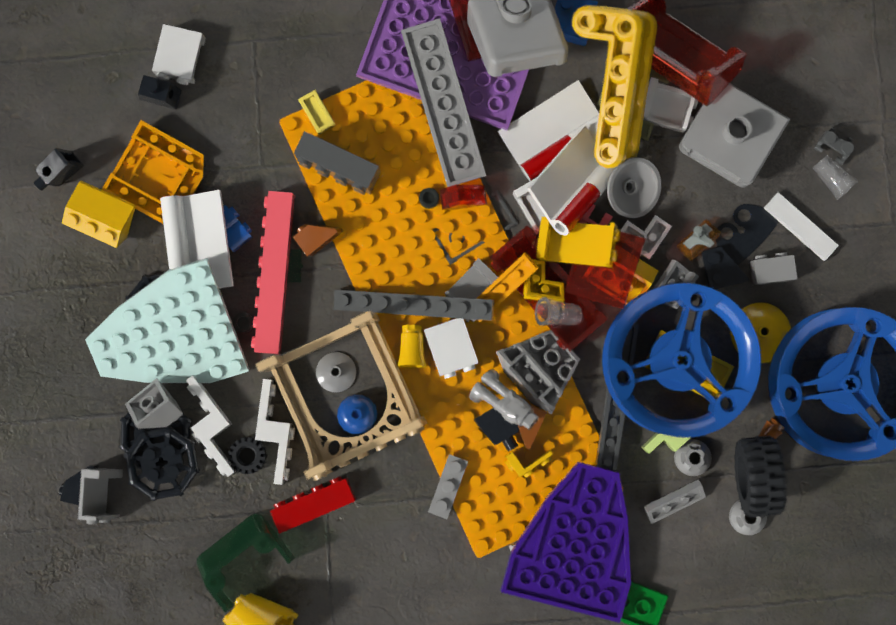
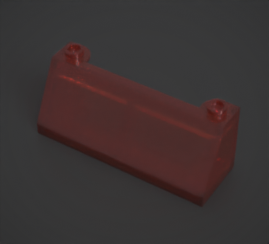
[627,0,747,107]
[489,225,608,351]

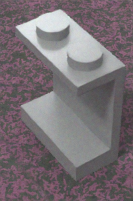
[445,258,498,323]
[78,468,123,524]

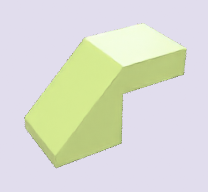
[641,433,690,454]

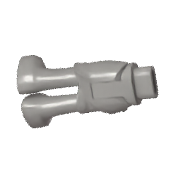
[469,369,539,430]

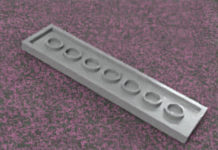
[401,18,486,187]

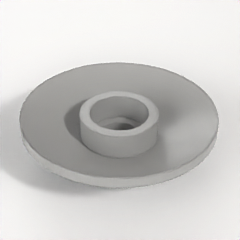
[316,352,356,392]

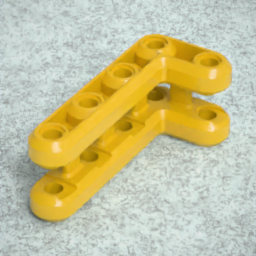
[572,6,657,168]

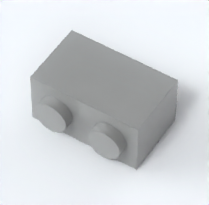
[749,252,797,286]

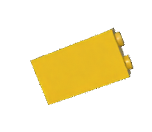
[536,217,620,267]

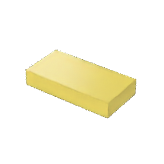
[298,90,336,135]

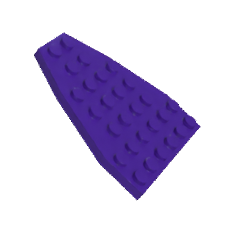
[500,462,631,623]

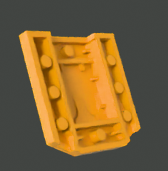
[101,120,204,224]

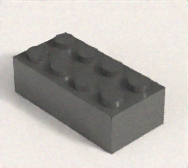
[294,131,381,195]

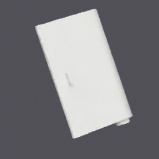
[160,190,234,289]

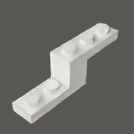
[186,376,237,477]
[255,379,295,485]

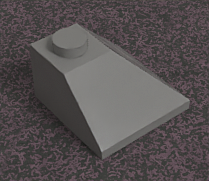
[125,378,183,429]

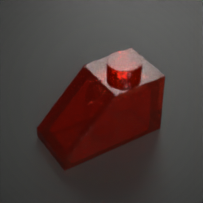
[440,185,487,210]

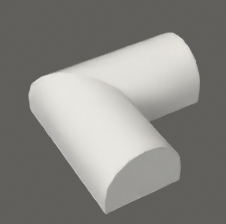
[619,215,672,260]

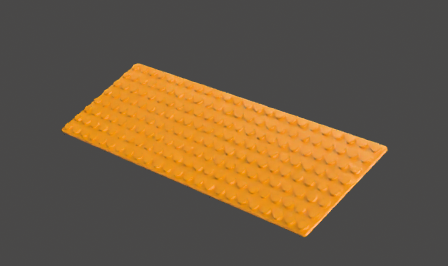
[279,80,623,558]

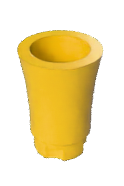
[398,325,426,368]

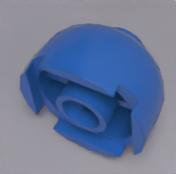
[337,394,378,435]

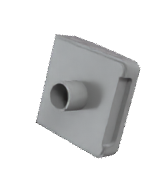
[467,0,568,77]
[679,78,790,188]

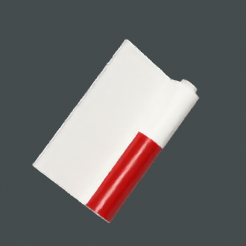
[498,80,599,181]
[527,126,615,236]

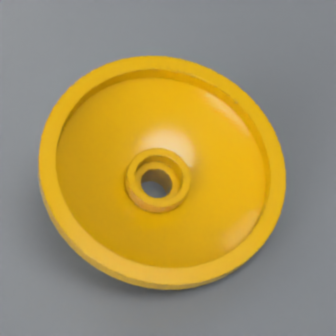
[730,303,791,363]

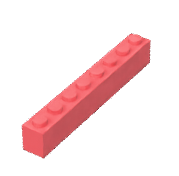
[251,191,295,355]

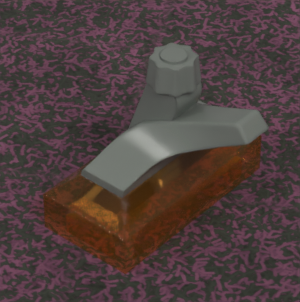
[676,219,721,261]

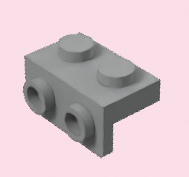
[653,259,699,309]

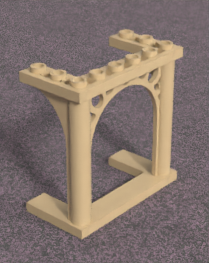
[256,311,427,480]

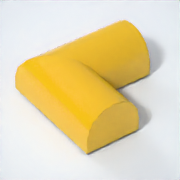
[524,259,564,304]

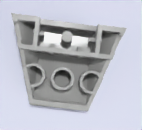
[496,329,580,414]

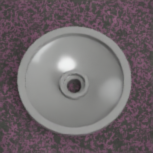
[607,157,661,218]

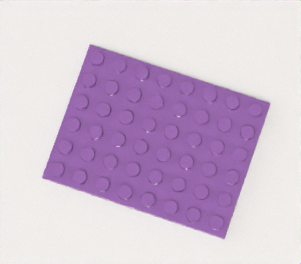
[356,0,529,131]

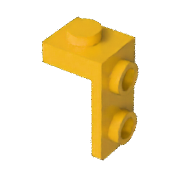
[505,450,554,478]

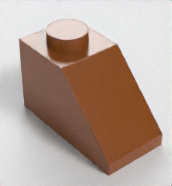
[293,224,343,257]
[517,404,547,450]

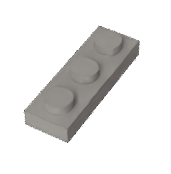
[428,454,468,519]
[644,480,706,524]

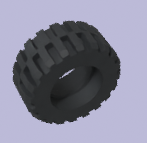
[734,436,787,517]

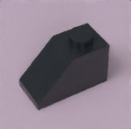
[59,465,99,505]

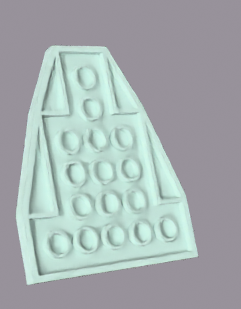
[85,258,249,383]

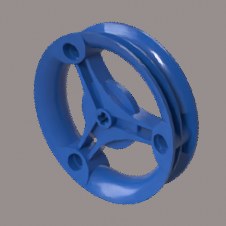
[602,283,761,438]
[768,307,896,461]

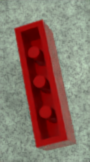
[270,476,356,534]

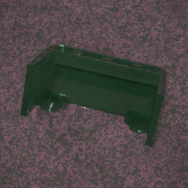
[196,514,295,613]

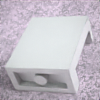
[152,24,206,85]
[643,77,699,133]
[513,178,546,235]
[424,318,478,379]

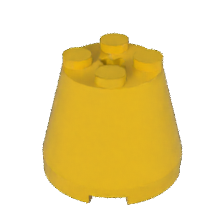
[223,593,298,625]

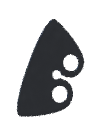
[715,204,778,265]

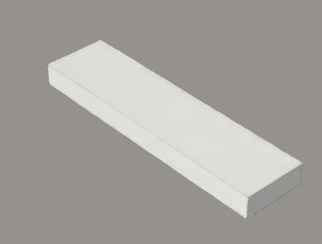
[764,192,839,261]

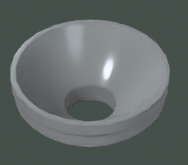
[674,439,712,476]
[729,500,767,535]

